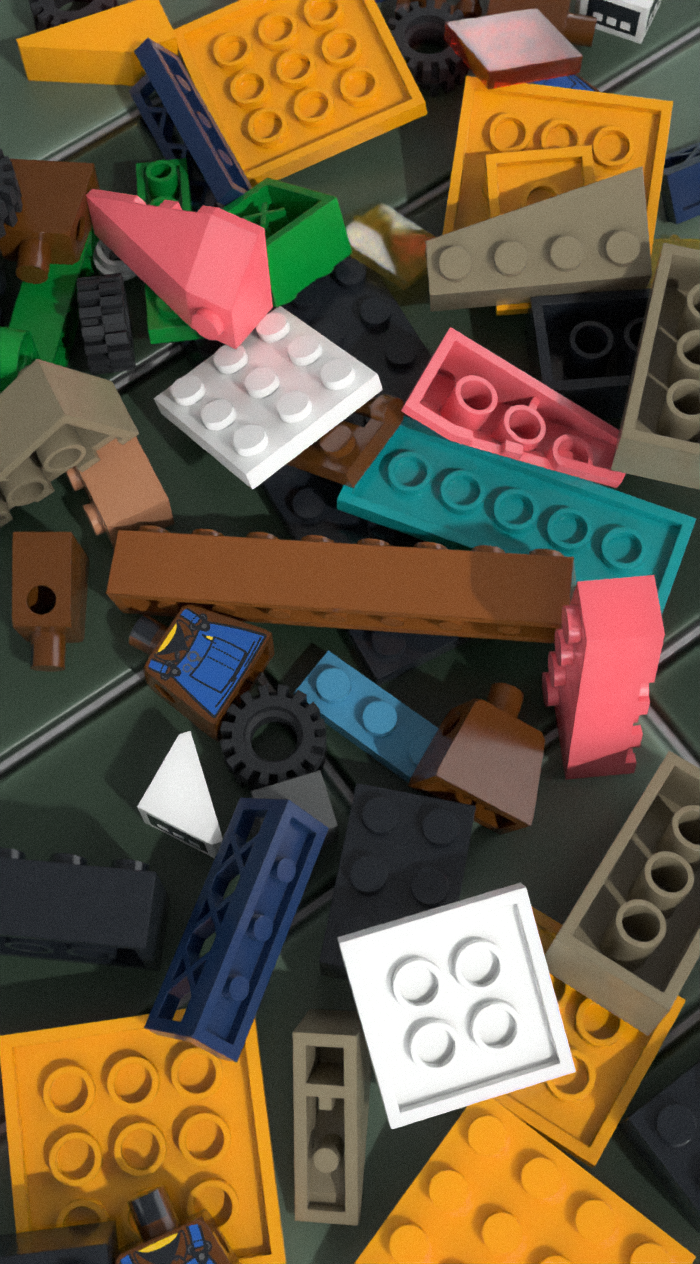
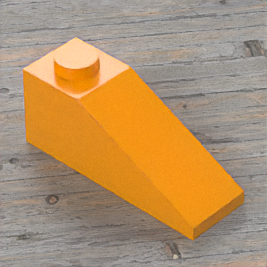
[16,0,179,86]

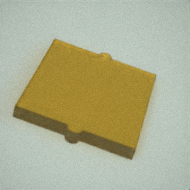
[345,202,436,290]

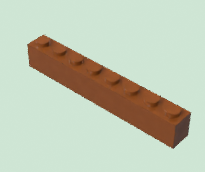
[106,525,576,643]

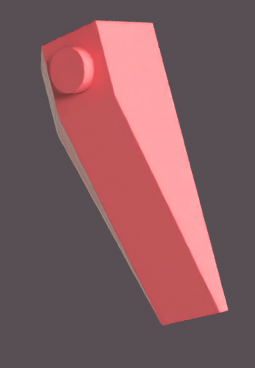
[86,189,273,349]

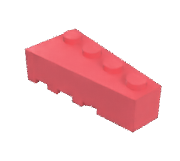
[542,575,665,780]

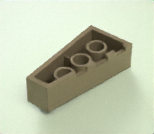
[425,166,652,312]
[0,359,139,528]

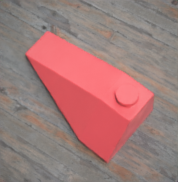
[401,327,626,488]

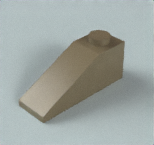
[293,1009,371,1226]

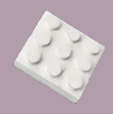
[154,306,383,490]
[337,883,576,1130]

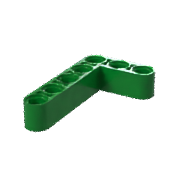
[0,225,100,393]

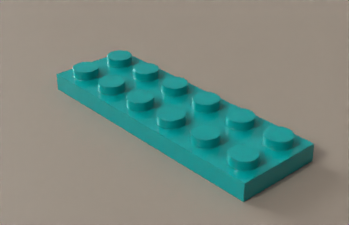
[337,416,696,616]

